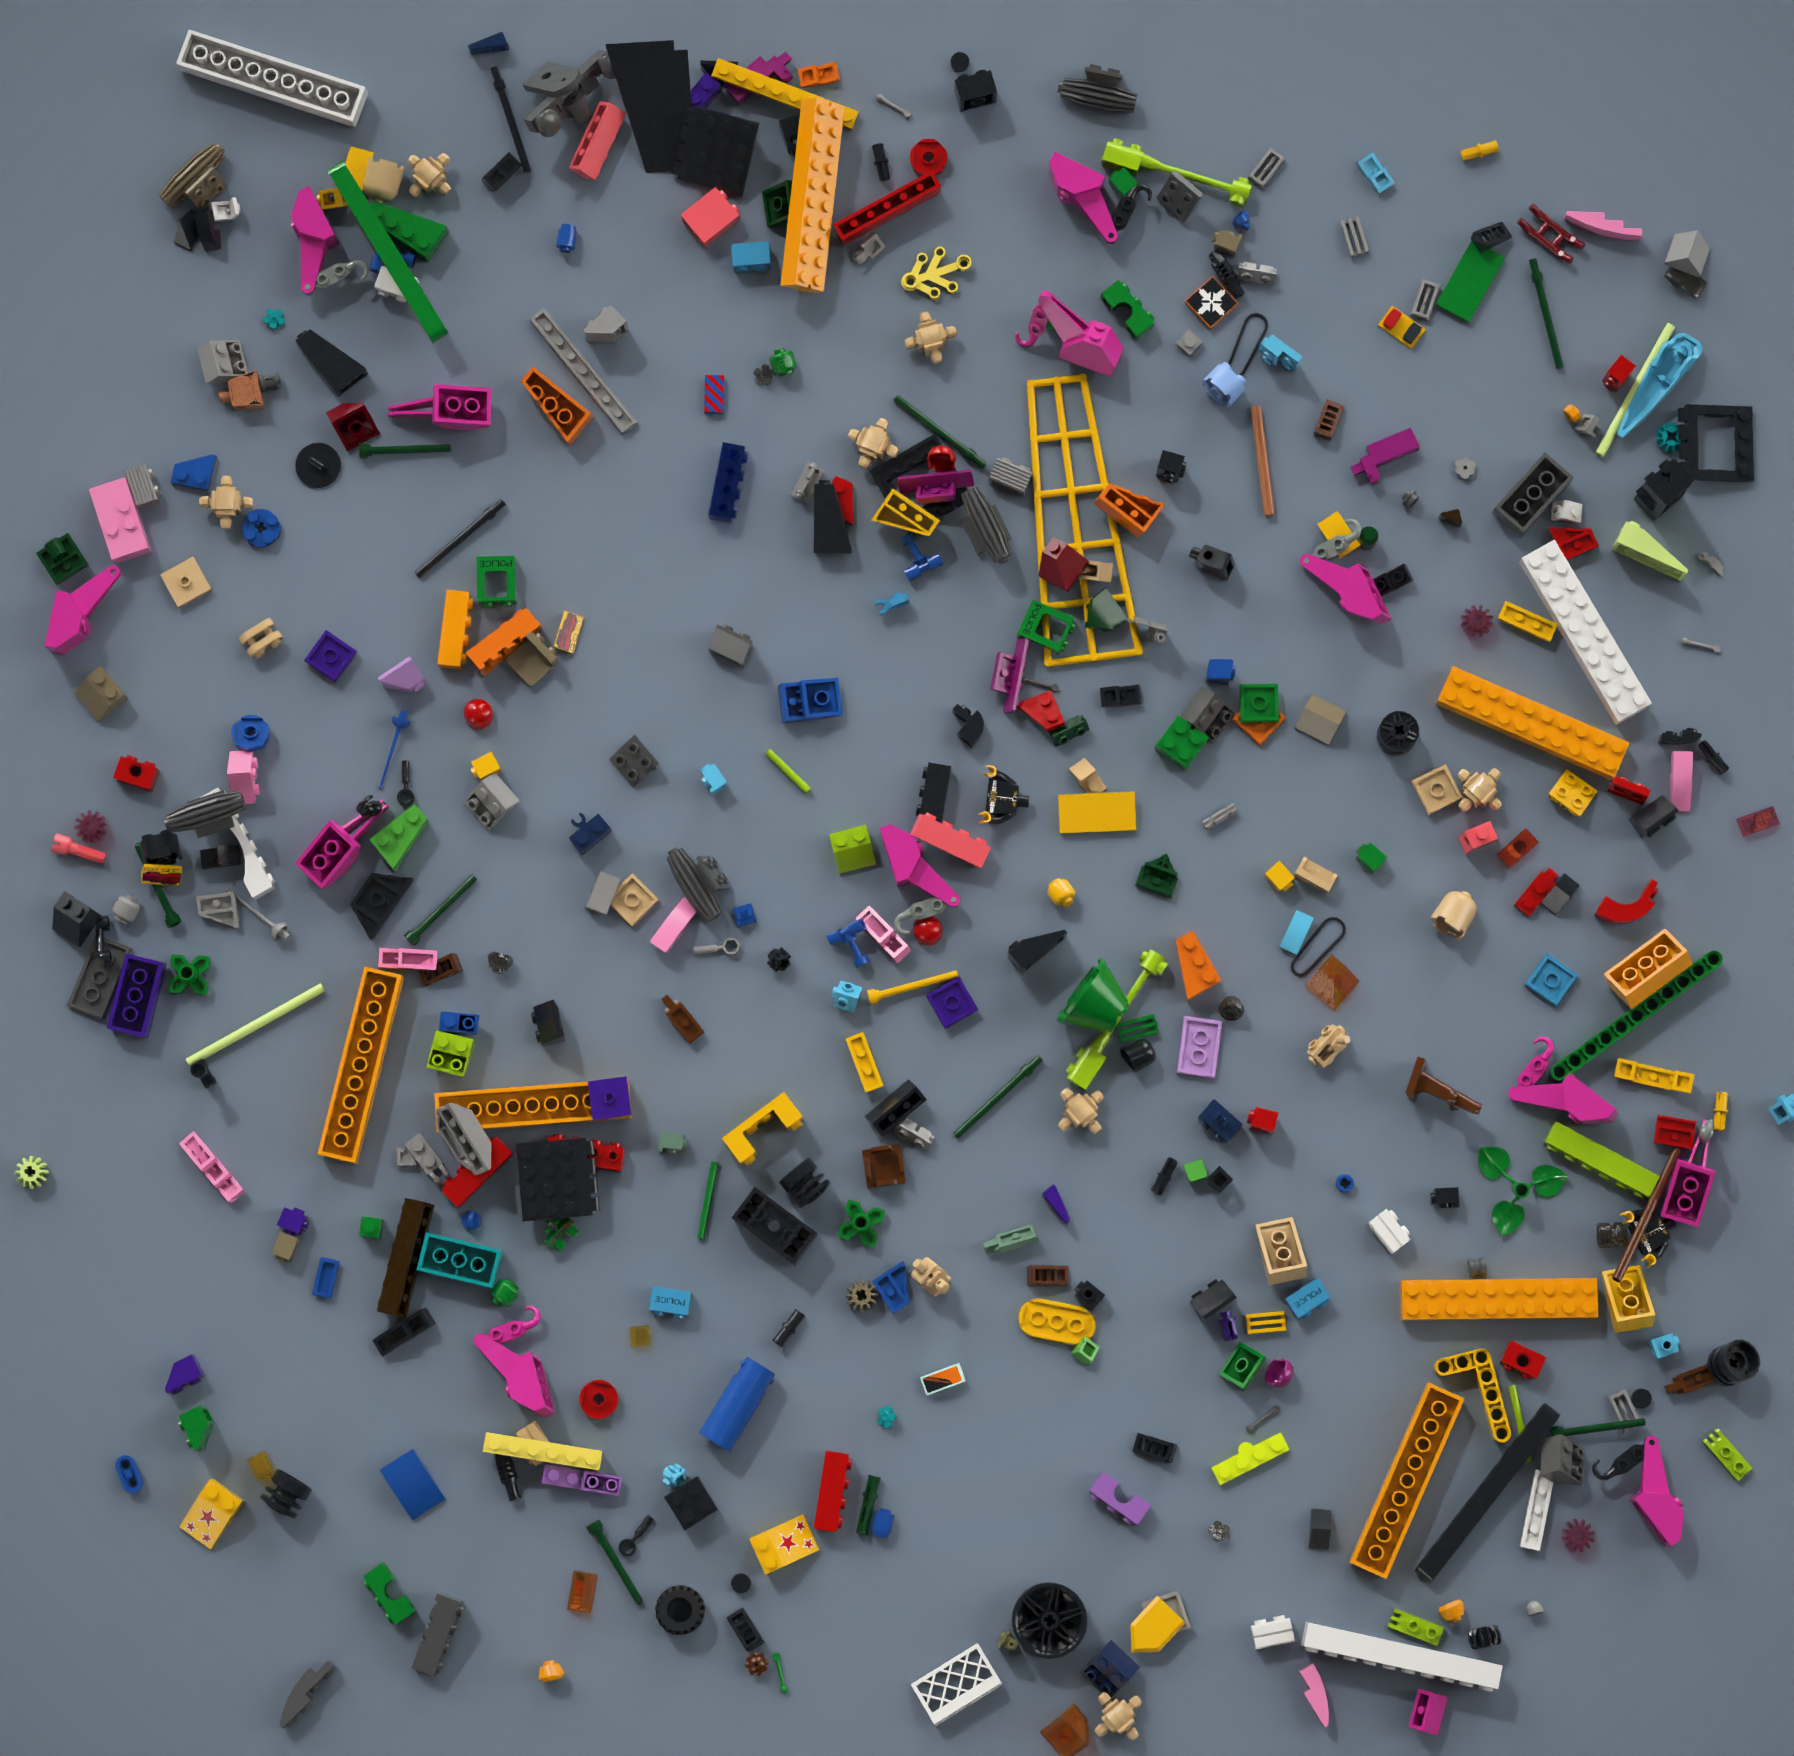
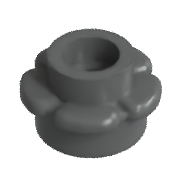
[1402,490,1419,508]

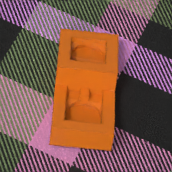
[798,62,840,88]

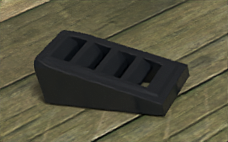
[1471,222,1512,253]
[1132,1433,1177,1463]
[727,1607,765,1653]

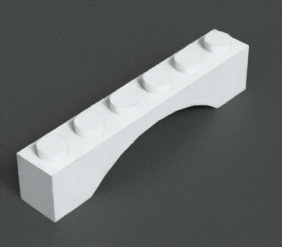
[202,788,276,900]

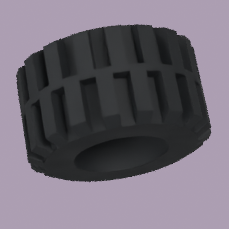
[655,1585,705,1635]

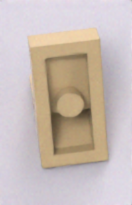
[1069,758,1107,793]

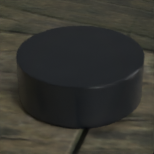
[951,52,969,72]
[1631,1389,1652,1408]
[731,1573,751,1593]

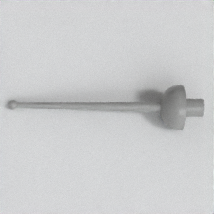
[226,888,290,941]

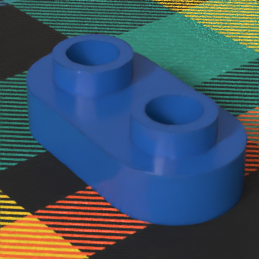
[115,1455,143,1493]

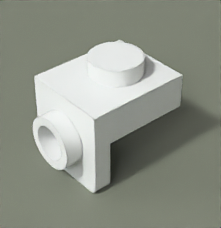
[209,197,240,222]
[1551,500,1582,524]

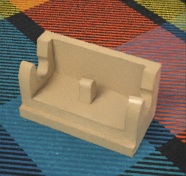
[1294,857,1338,894]

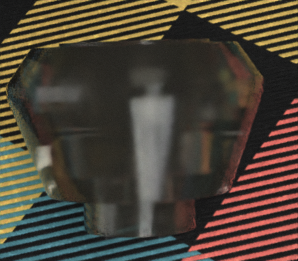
[488,952,513,974]
[1218,996,1244,1021]

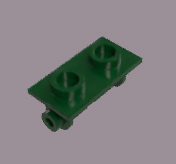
[1048,715,1089,747]

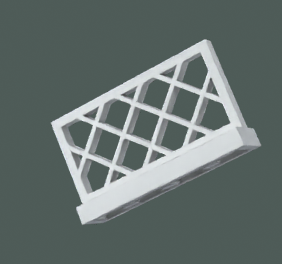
[911,1643,1003,1726]

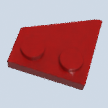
[832,476,854,526]
[1548,527,1599,561]
[1018,690,1065,732]

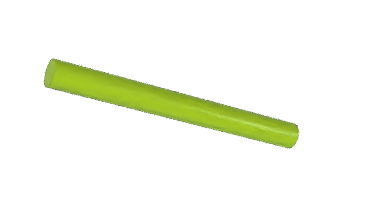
[1508,1385,1532,1463]

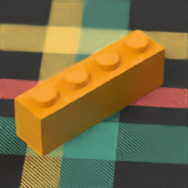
[437,590,474,670]

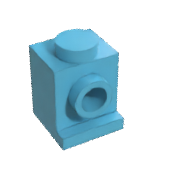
[700,764,728,796]
[1648,1333,1681,1359]

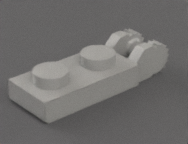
[404,1133,451,1186]

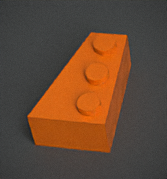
[1094,483,1165,538]
[1175,930,1221,1001]

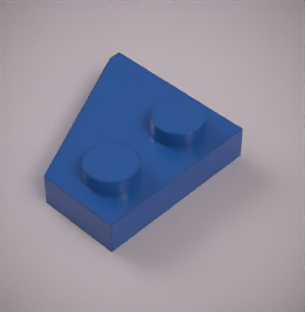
[171,454,216,491]
[872,1261,909,1314]

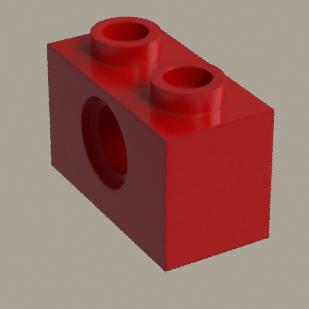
[1602,354,1636,392]
[113,755,160,792]
[1247,1107,1278,1135]
[1499,1340,1547,1380]

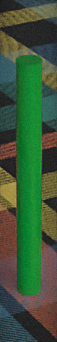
[697,1161,719,1239]

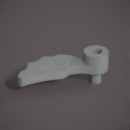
[1698,552,1723,577]

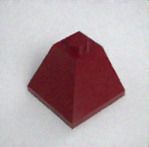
[326,403,380,451]
[1038,537,1089,593]

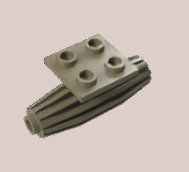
[158,143,227,211]

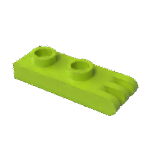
[1702,1428,1752,1481]
[1387,1608,1444,1646]

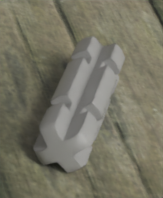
[1202,803,1238,830]

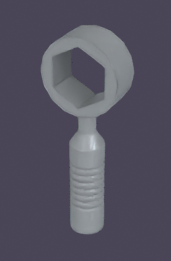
[694,937,740,955]

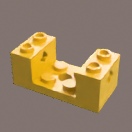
[722,1092,804,1166]

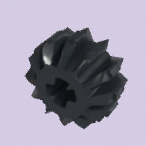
[1468,1625,1502,1650]

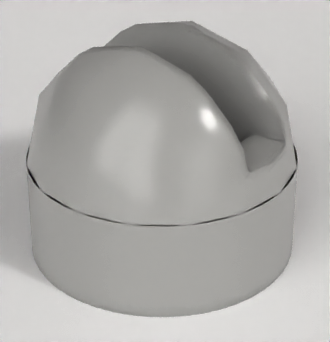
[1527,1601,1544,1616]

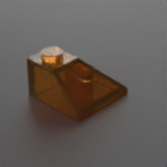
[1305,954,1359,1011]
[1040,1703,1090,1756]

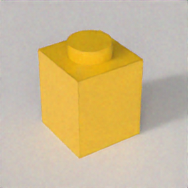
[471,751,502,781]
[1264,861,1295,893]

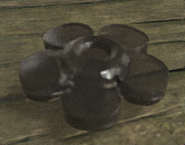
[754,364,775,385]
[1208,1521,1230,1541]

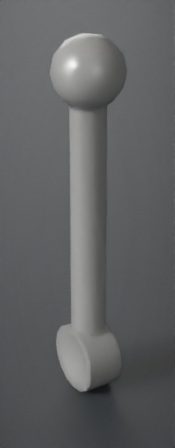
[876,94,911,118]
[1681,638,1721,653]

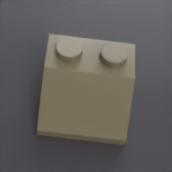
[75,666,128,722]

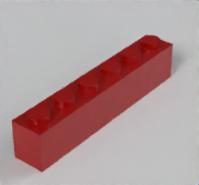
[833,171,941,246]

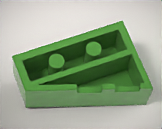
[369,804,429,872]

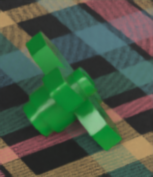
[169,954,210,995]
[838,1200,885,1247]

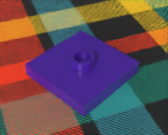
[304,630,357,683]
[926,977,978,1029]
[588,1076,632,1120]

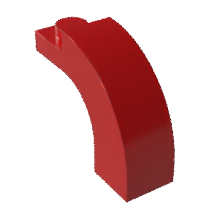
[1594,879,1659,924]

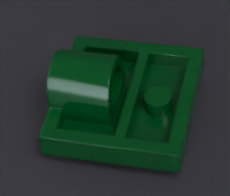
[36,533,89,586]

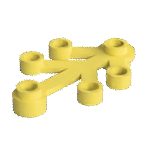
[901,247,971,300]

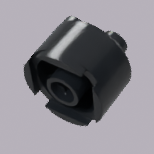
[140,830,183,865]

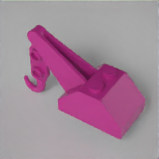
[1015,291,1124,377]
[1508,1036,1619,1125]
[473,1306,555,1418]

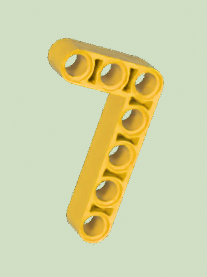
[1433,1349,1511,1443]

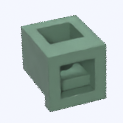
[658,1132,688,1154]

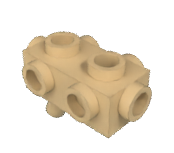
[1307,1024,1350,1068]

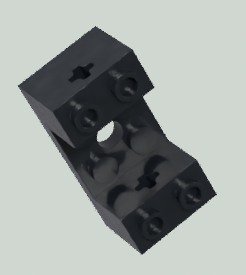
[1634,458,1694,521]
[732,1187,818,1266]

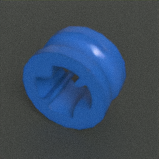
[1336,1175,1354,1192]

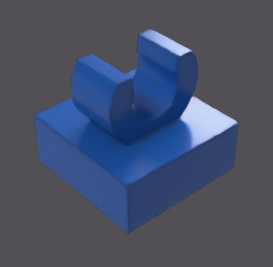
[733,903,756,928]

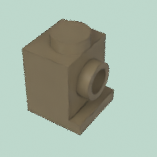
[1212,230,1242,257]

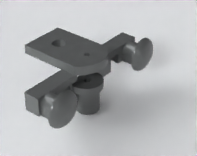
[523,50,616,137]

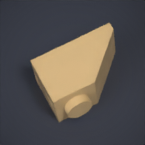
[1078,560,1113,582]

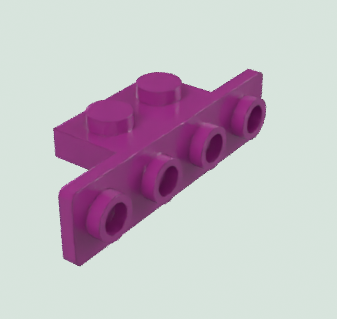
[897,469,975,504]
[990,638,1029,713]

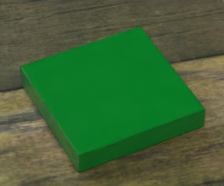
[1239,684,1279,723]

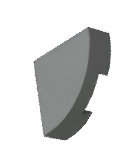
[396,1148,417,1167]

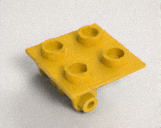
[1548,769,1598,817]

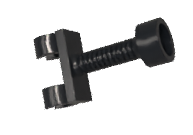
[190,1059,217,1089]

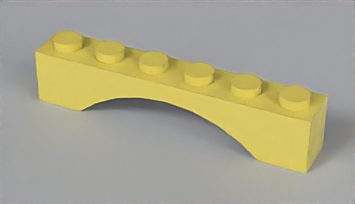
[482,1432,602,1470]

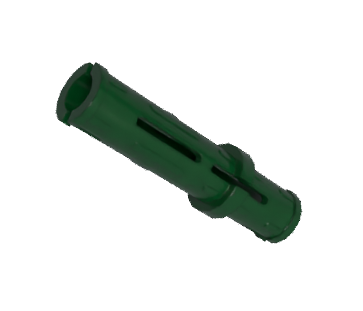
[855,1475,881,1535]

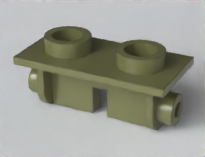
[997,1630,1017,1650]

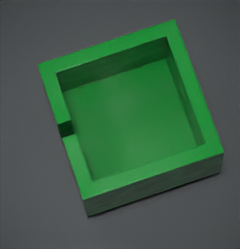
[1155,715,1209,771]

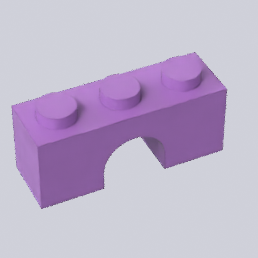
[1089,1472,1151,1526]

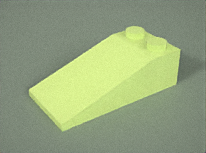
[1611,521,1688,581]

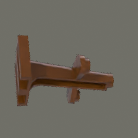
[1405,1057,1482,1115]

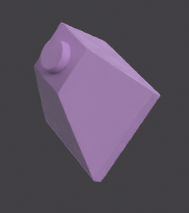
[378,656,426,692]

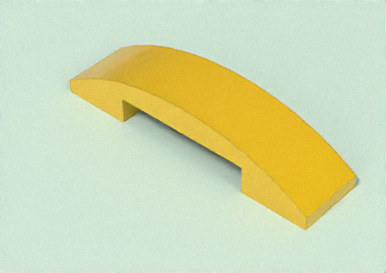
[1614,1058,1695,1094]

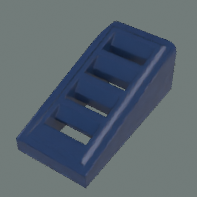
[468,32,509,55]

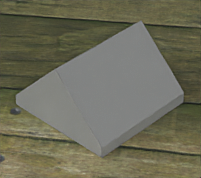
[1664,230,1710,278]

